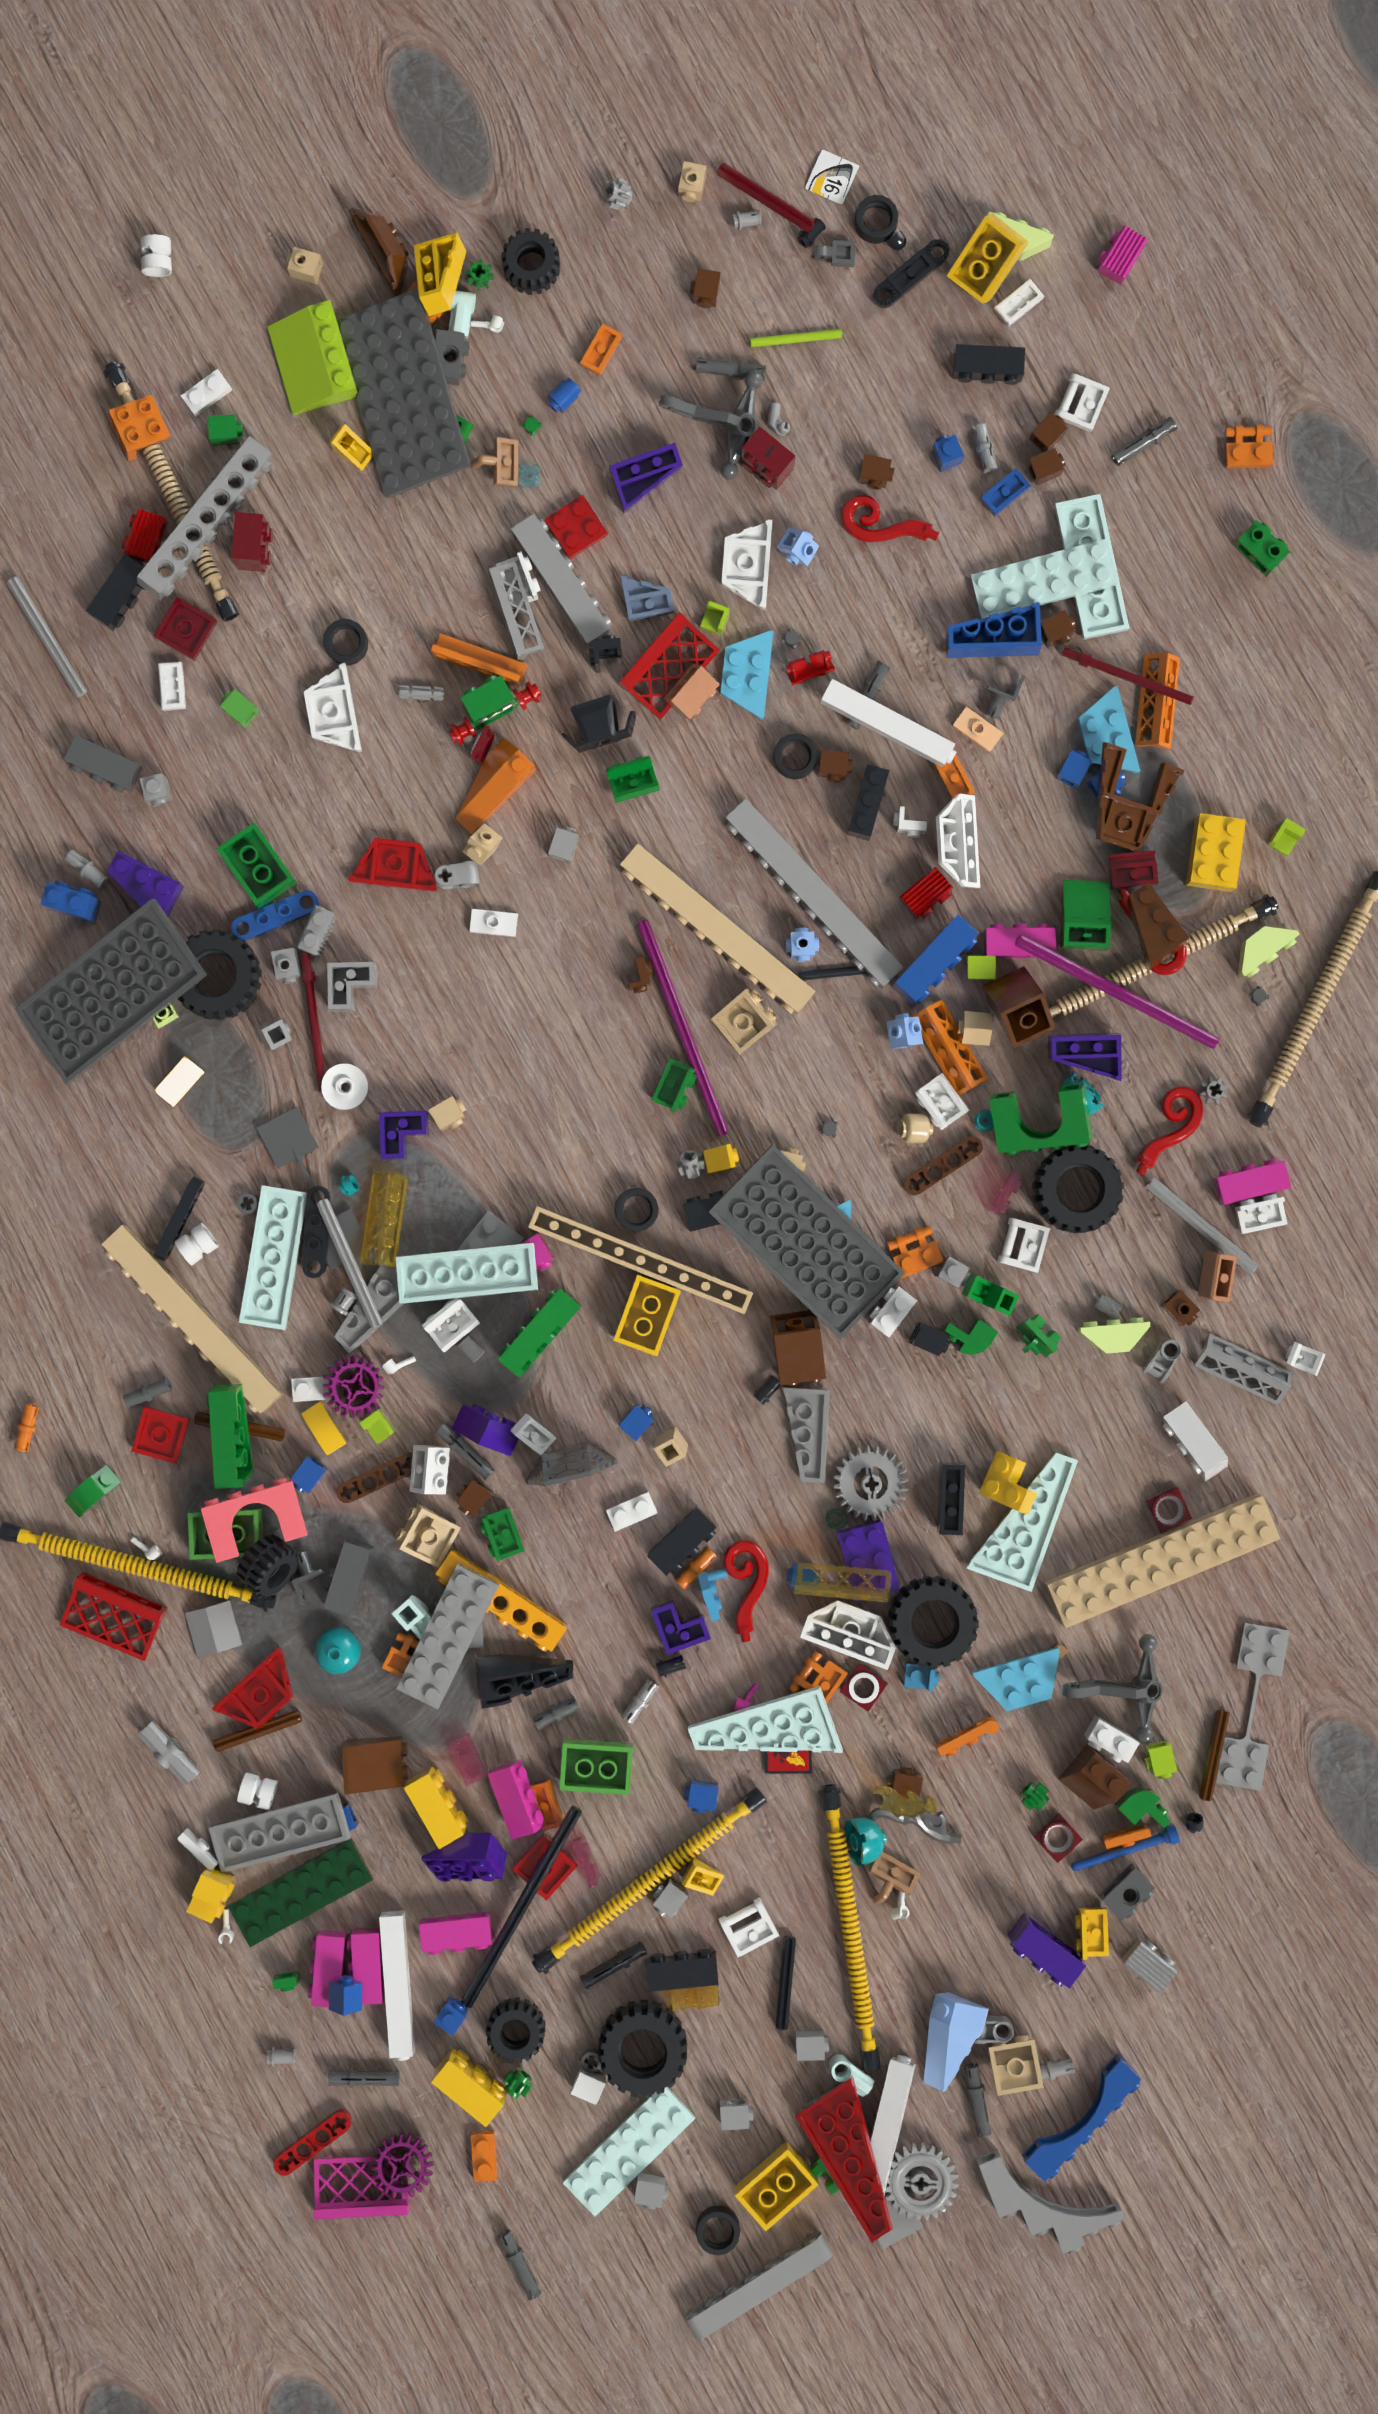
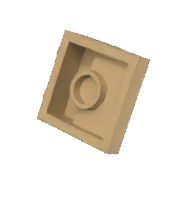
[711,988,778,1055]
[395,1503,461,1568]
[987,2035,1044,2096]

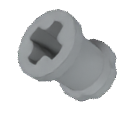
[330,1285,358,1316]

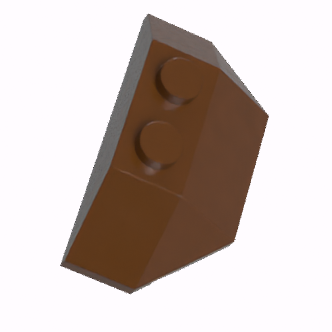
[348,208,409,297]

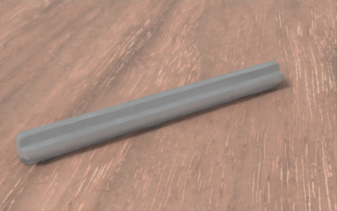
[7,576,87,698]
[1146,1177,1258,1274]
[317,1198,383,1328]

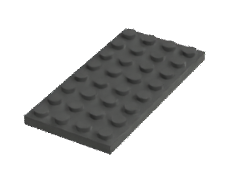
[337,288,471,498]
[15,899,207,1084]
[708,1144,905,1339]

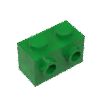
[1233,520,1290,577]

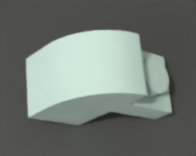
[392,1595,432,1639]

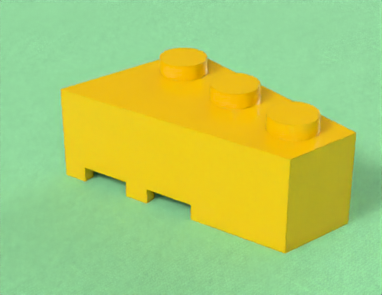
[414,232,466,316]

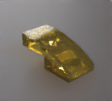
[668,1985,719,2011]

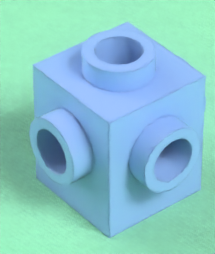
[777,527,819,566]
[786,928,819,962]
[886,1013,923,1049]

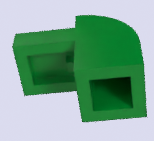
[962,1273,1019,1316]
[943,1319,998,1355]
[64,1465,121,1518]
[1115,1787,1170,1828]

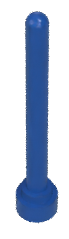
[1071,1824,1181,1871]

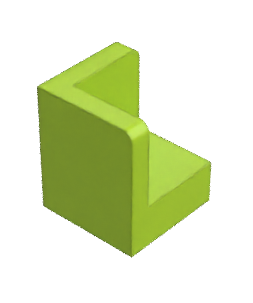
[700,601,730,636]
[1267,818,1306,856]
[966,956,996,981]
[359,1409,396,1444]

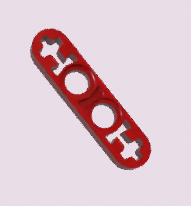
[274,2109,352,2176]

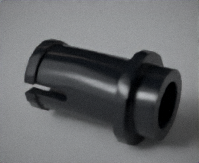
[797,217,826,248]
[753,1375,782,1405]
[656,1654,686,1678]

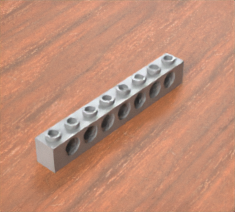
[137,436,273,600]

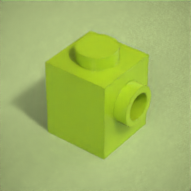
[1144,1740,1178,1779]

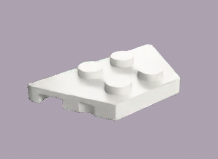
[721,520,772,610]
[304,663,362,752]

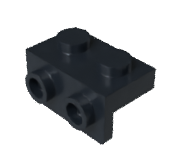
[589,635,622,673]

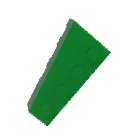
[498,1288,582,1378]
[207,1384,254,1489]

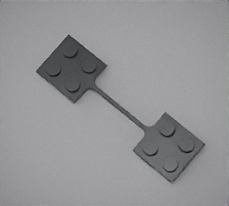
[256,1107,372,1271]

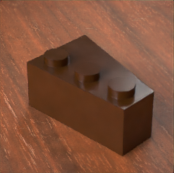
[1127,882,1189,971]

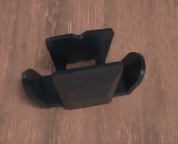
[561,695,636,753]

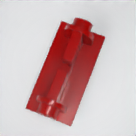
[785,650,835,685]

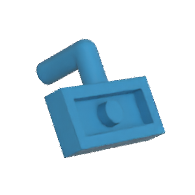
[698,1568,728,1622]

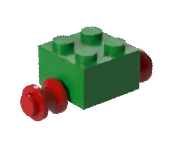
[448,675,542,745]

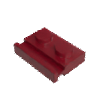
[1108,850,1159,889]

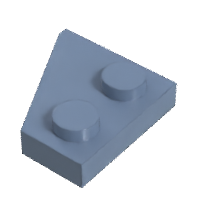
[621,576,674,622]

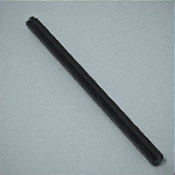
[461,1805,582,2008]

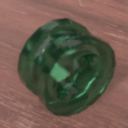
[825,1508,847,1530]

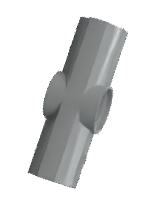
[138,1720,200,1786]

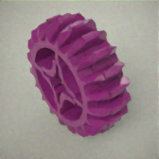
[321,1355,385,1418]
[370,2132,434,2199]

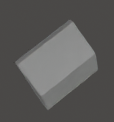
[185,1600,243,1658]

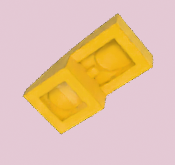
[301,1401,347,1456]

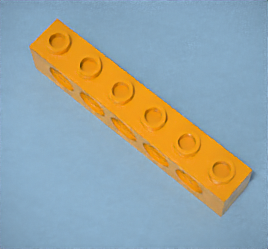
[436,1549,568,1652]

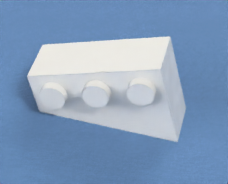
[1162,1402,1228,1482]

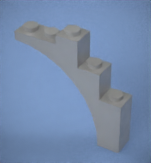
[976,2150,1125,2254]

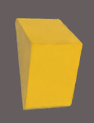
[329,423,373,471]
[682,1858,724,1896]

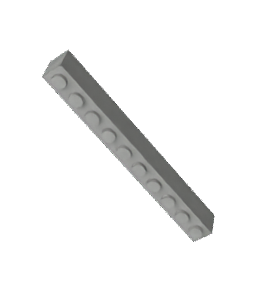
[725,799,904,989]

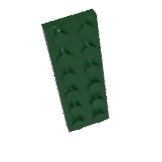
[228,1838,374,1947]

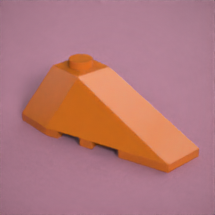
[455,738,537,835]

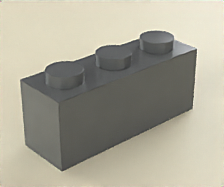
[64,735,142,793]
[321,1540,373,1617]

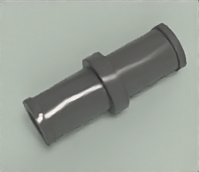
[123,1377,172,1408]
[532,1696,580,1731]

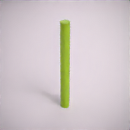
[750,329,842,348]

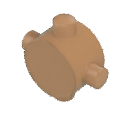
[1052,1641,1069,1661]

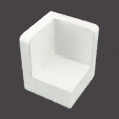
[571,2066,606,2105]

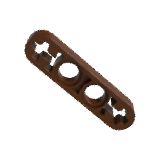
[904,1136,983,1195]
[337,1452,413,1503]

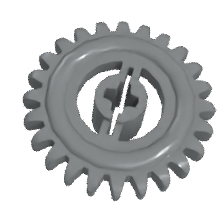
[833,1445,909,1521]
[885,2142,959,2221]

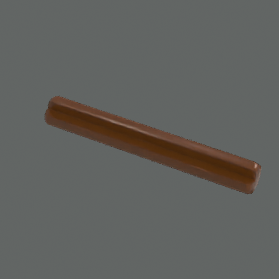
[194,1412,285,1441]
[1199,1709,1230,1801]
[213,1710,302,1752]

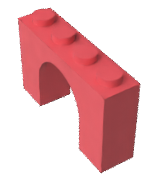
[201,1477,308,1563]

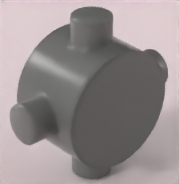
[782,628,802,649]
[1249,986,1269,1006]
[820,1120,839,1138]

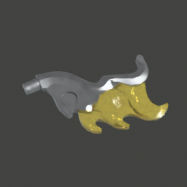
[870,1786,962,1844]

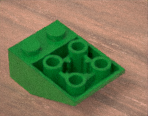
[1060,880,1111,951]

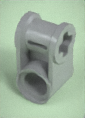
[435,861,480,890]
[1142,1338,1182,1384]
[974,2015,1014,2044]

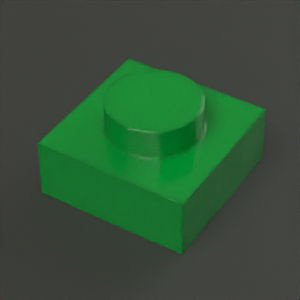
[272,1971,300,1992]

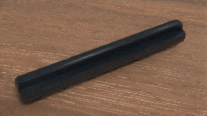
[775,1936,796,2030]

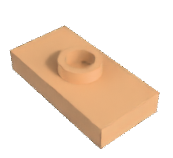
[952,706,1004,753]

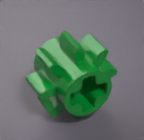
[465,259,494,291]
[1020,1782,1049,1811]
[503,2068,532,2099]

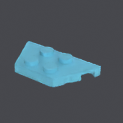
[720,631,774,720]
[1077,686,1140,774]
[972,1647,1060,1711]

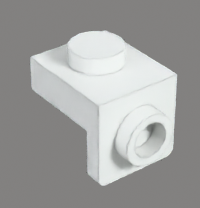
[893,806,927,838]
[1286,1342,1326,1376]

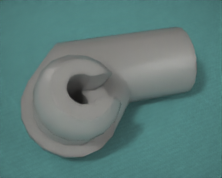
[767,403,790,436]

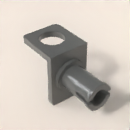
[985,674,1025,720]
[292,1551,326,1607]

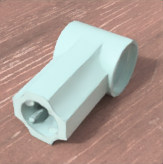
[448,290,476,339]
[829,2054,875,2097]

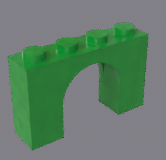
[989,1083,1093,1155]

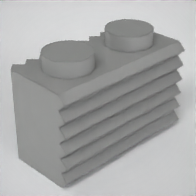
[296,905,338,958]
[1121,1937,1178,1993]

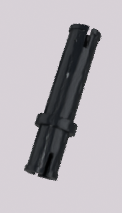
[580,1941,648,1989]

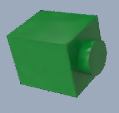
[208,414,244,446]

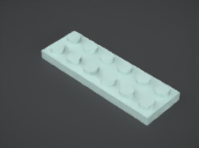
[1054,494,1129,640]
[971,538,1117,619]
[239,1185,307,1330]
[396,1243,538,1304]
[563,2087,695,2216]

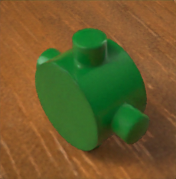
[522,415,542,436]

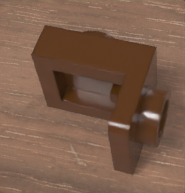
[627,956,653,994]

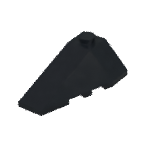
[476,1654,573,1709]

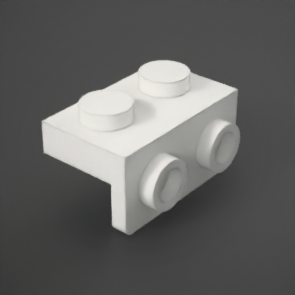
[496,551,541,609]
[915,1073,969,1130]
[1235,1193,1287,1234]
[422,1298,480,1352]

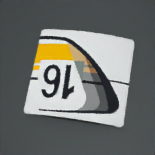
[805,150,859,205]

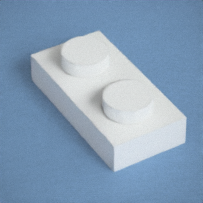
[181,369,232,417]
[291,1376,340,1402]
[510,1413,557,1455]
[606,1491,658,1532]

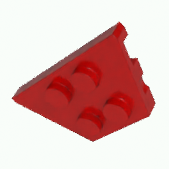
[348,838,438,892]
[212,1647,294,1729]

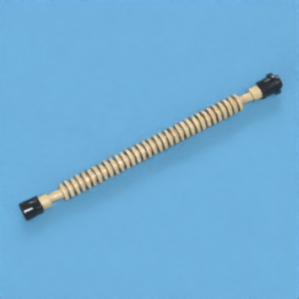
[103,361,240,622]
[1247,871,1378,1128]
[1049,894,1279,1017]

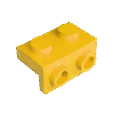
[1074,1907,1109,1960]

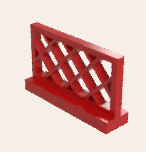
[618,612,720,720]
[59,1572,168,1661]

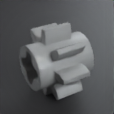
[604,178,632,210]
[1199,1077,1228,1105]
[676,1150,706,1179]

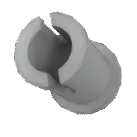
[732,210,762,230]
[267,2047,296,2067]

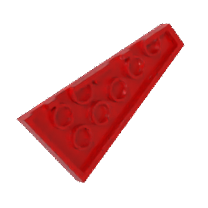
[795,2077,893,2243]

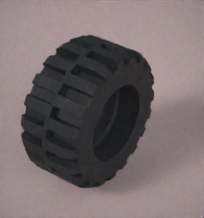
[177,929,262,1020]
[1032,1145,1124,1233]
[888,1576,979,1668]
[598,2000,687,2098]

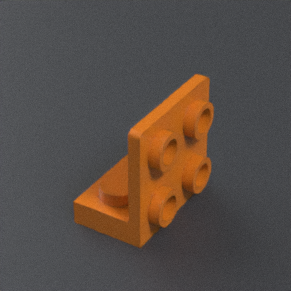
[109,395,170,462]

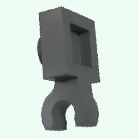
[814,240,855,267]

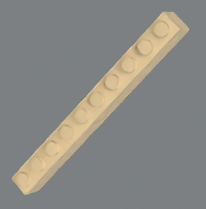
[620,844,816,1015]
[528,1206,753,1314]
[102,1225,284,1414]

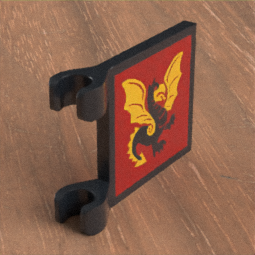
[765,1750,812,1774]

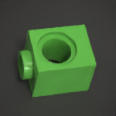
[220,689,259,728]

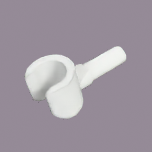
[471,315,504,333]
[382,1356,416,1374]
[131,1537,163,1560]
[891,1890,909,1921]
[218,1909,234,1944]

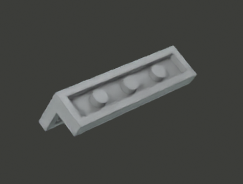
[488,561,544,661]
[1194,1333,1293,1405]

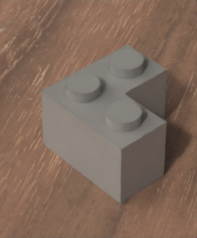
[327,962,377,1012]

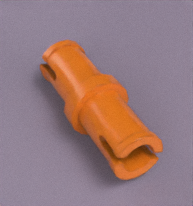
[14,1403,39,1452]
[675,1546,717,1590]

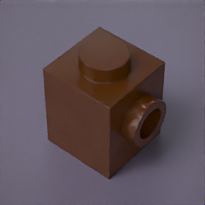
[690,268,721,308]
[1029,412,1067,453]
[1027,448,1065,486]
[859,454,895,490]
[1041,610,1076,648]
[818,750,853,782]
[1160,1290,1200,1326]
[456,1478,492,1516]
[887,1767,923,1801]

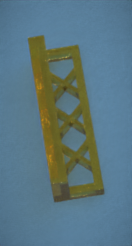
[360,1172,409,1268]
[794,1562,892,1602]

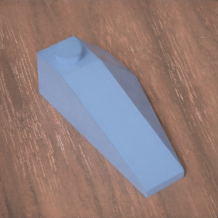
[924,1992,988,2092]

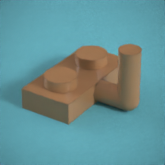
[470,437,518,488]
[868,1852,921,1905]

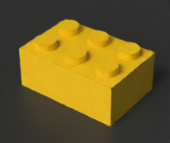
[947,214,1029,304]
[1186,813,1246,892]
[613,1275,681,1356]
[404,1765,468,1849]
[431,2048,506,2127]
[734,2141,819,2231]

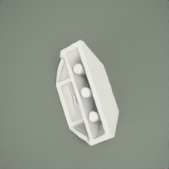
[936,794,980,888]
[800,1600,896,1670]

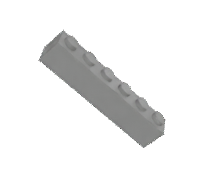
[511,514,612,649]

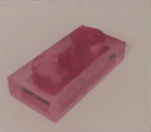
[988,1170,1023,1215]
[447,1733,488,1786]
[572,1837,601,1888]

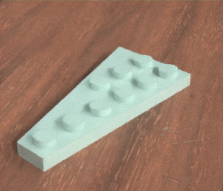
[965,1452,1078,1592]
[688,1686,843,1753]

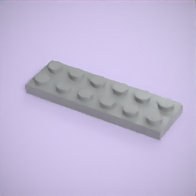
[396,1563,500,1709]
[209,1792,351,1873]

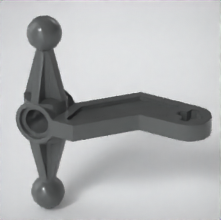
[658,370,763,480]
[1062,1634,1163,1744]

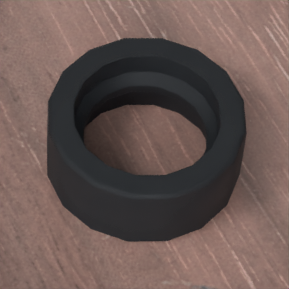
[854,195,899,244]
[323,619,368,666]
[773,733,817,780]
[615,1188,659,1232]
[696,2205,740,2256]

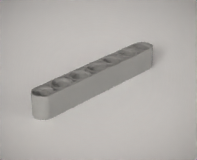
[685,2232,833,2340]

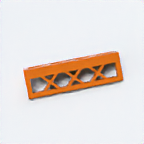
[431,633,527,688]
[1135,653,1180,749]
[912,999,988,1095]

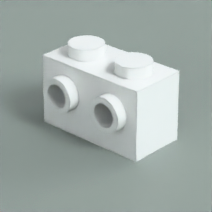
[869,1286,917,1337]
[409,1445,450,1494]
[1084,1715,1140,1763]

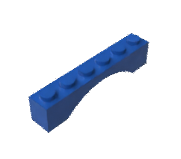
[1022,2054,1141,2182]

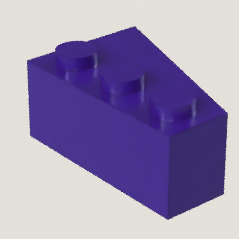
[609,443,683,513]
[107,851,184,917]

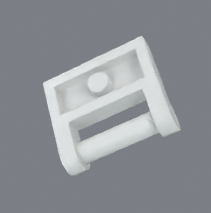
[1054,374,1110,432]
[997,1217,1050,1273]
[719,1897,779,1958]

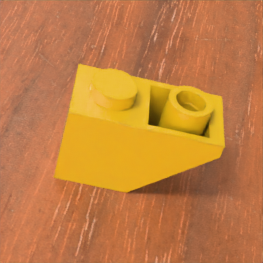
[703,1144,739,1174]

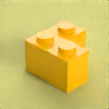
[979,1451,1037,1515]
[186,1867,235,1924]

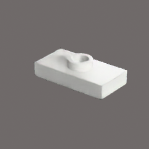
[994,279,1044,327]
[158,662,186,711]
[469,909,518,937]
[177,1828,218,1871]

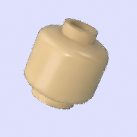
[897,1113,933,1144]

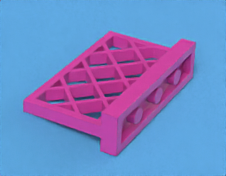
[314,2154,410,2220]

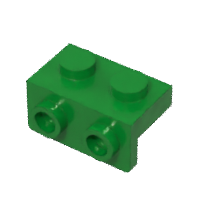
[606,756,660,803]
[652,1058,697,1112]
[480,1507,525,1562]

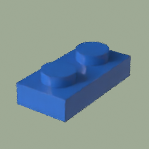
[980,468,1031,517]

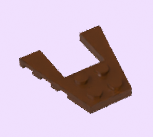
[1096,742,1184,852]

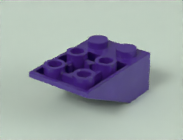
[421,1833,507,1882]

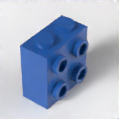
[40,880,101,924]

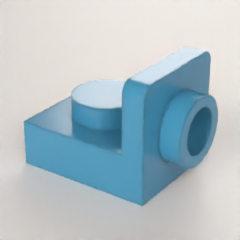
[903,1662,939,1692]

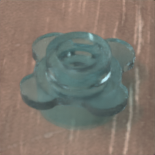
[519,464,542,487]

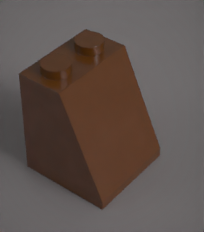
[983,966,1056,1048]
[770,1310,827,1386]
[342,1736,409,1795]
[1058,1743,1132,1810]

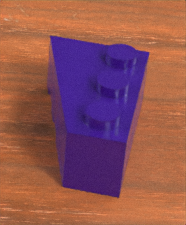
[1048,1033,1122,1081]

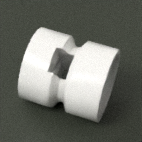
[140,234,172,277]
[175,1223,219,1265]
[237,1772,278,1811]

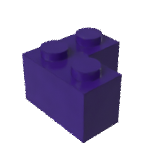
[379,1111,429,1160]
[451,1403,519,1456]
[651,1600,711,1655]

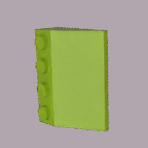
[268,300,358,415]

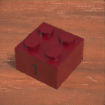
[741,427,796,490]
[231,512,273,572]

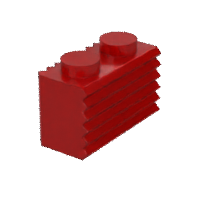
[122,509,168,563]
[899,867,953,920]

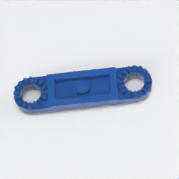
[231,890,319,941]

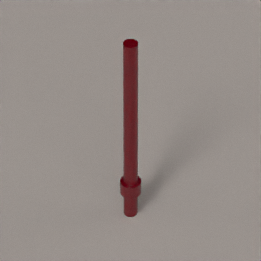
[1062,647,1194,705]
[301,954,325,1092]

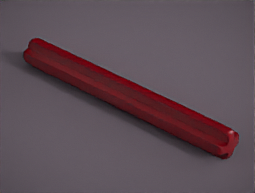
[717,163,815,232]

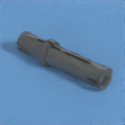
[696,357,766,381]
[1111,417,1177,466]
[845,661,890,730]
[435,1422,495,1480]
[964,2063,992,2137]
[328,2069,400,2088]
[497,2229,542,2300]

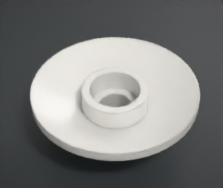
[321,1064,368,1110]

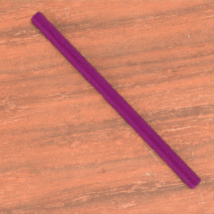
[637,920,728,1137]
[1015,935,1219,1049]

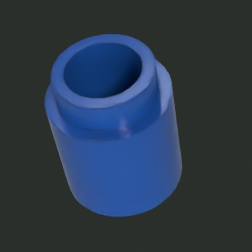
[547,378,581,413]
[786,1563,821,1590]

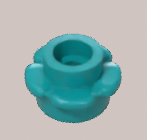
[974,1109,994,1132]
[339,1174,359,1197]

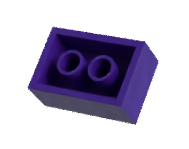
[836,1519,900,1601]
[1008,1913,1086,1989]

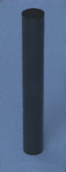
[799,966,868,980]

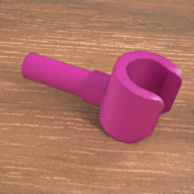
[734,1683,759,1711]

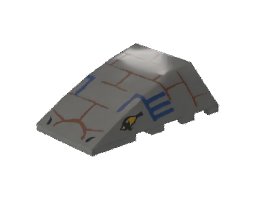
[526,1442,617,1486]

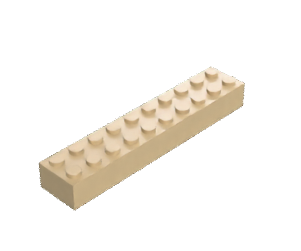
[1044,1494,1281,1628]

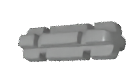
[399,685,444,701]

